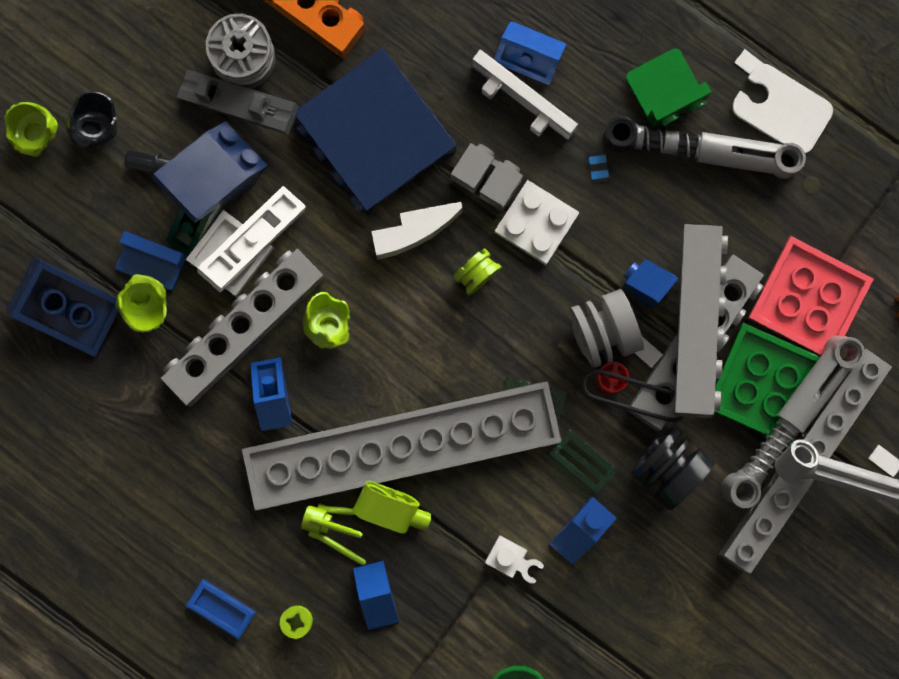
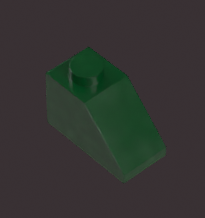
[166,204,226,256]

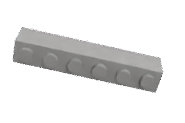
[674,224,728,418]

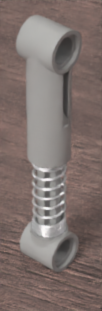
[721,335,865,508]

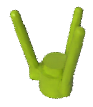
[301,503,366,565]

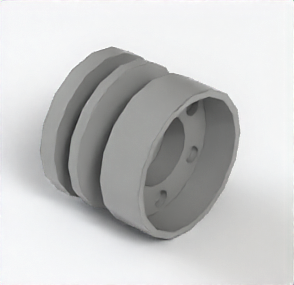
[206,13,276,89]
[570,289,644,368]

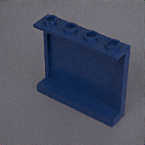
[293,48,457,216]

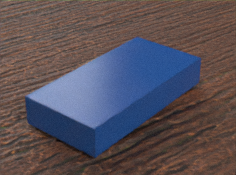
[186,579,256,640]

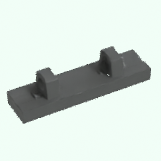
[176,69,299,135]

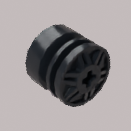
[631,425,715,510]

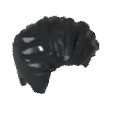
[65,91,118,149]

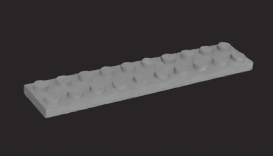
[242,381,562,511]

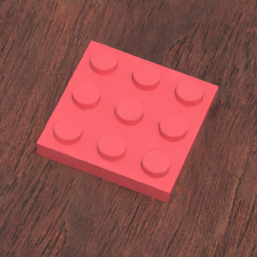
[747,236,873,357]

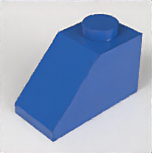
[622,259,678,310]
[251,357,292,431]
[549,497,616,565]

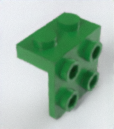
[626,48,712,129]

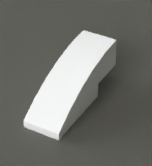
[372,202,462,260]

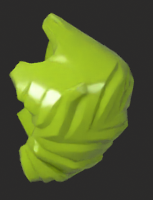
[4,102,58,157]
[115,274,167,333]
[302,292,350,349]

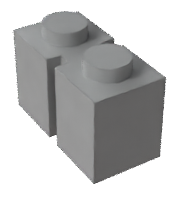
[451,143,523,212]

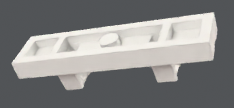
[472,50,578,140]
[197,186,306,293]

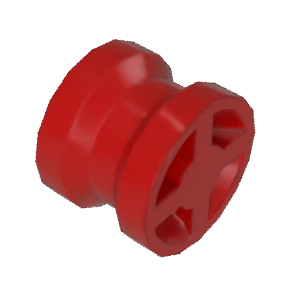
[596,362,629,394]

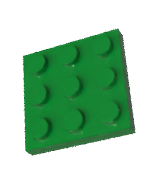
[714,323,820,446]

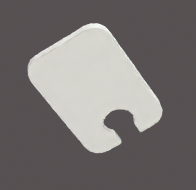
[732,64,833,153]

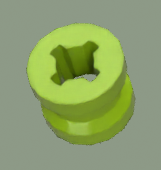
[280,605,313,639]

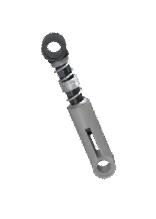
[604,116,806,179]

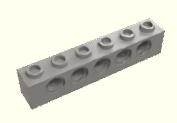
[161,248,325,407]
[626,254,764,431]

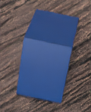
[353,561,399,630]

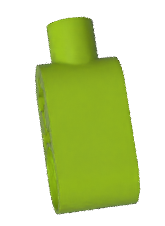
[353,481,431,533]

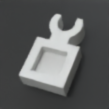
[485,535,544,583]

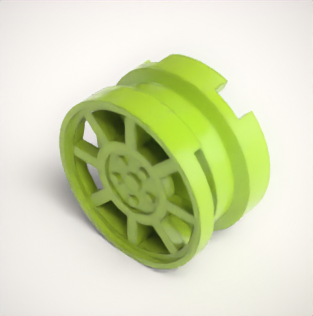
[453,248,502,296]

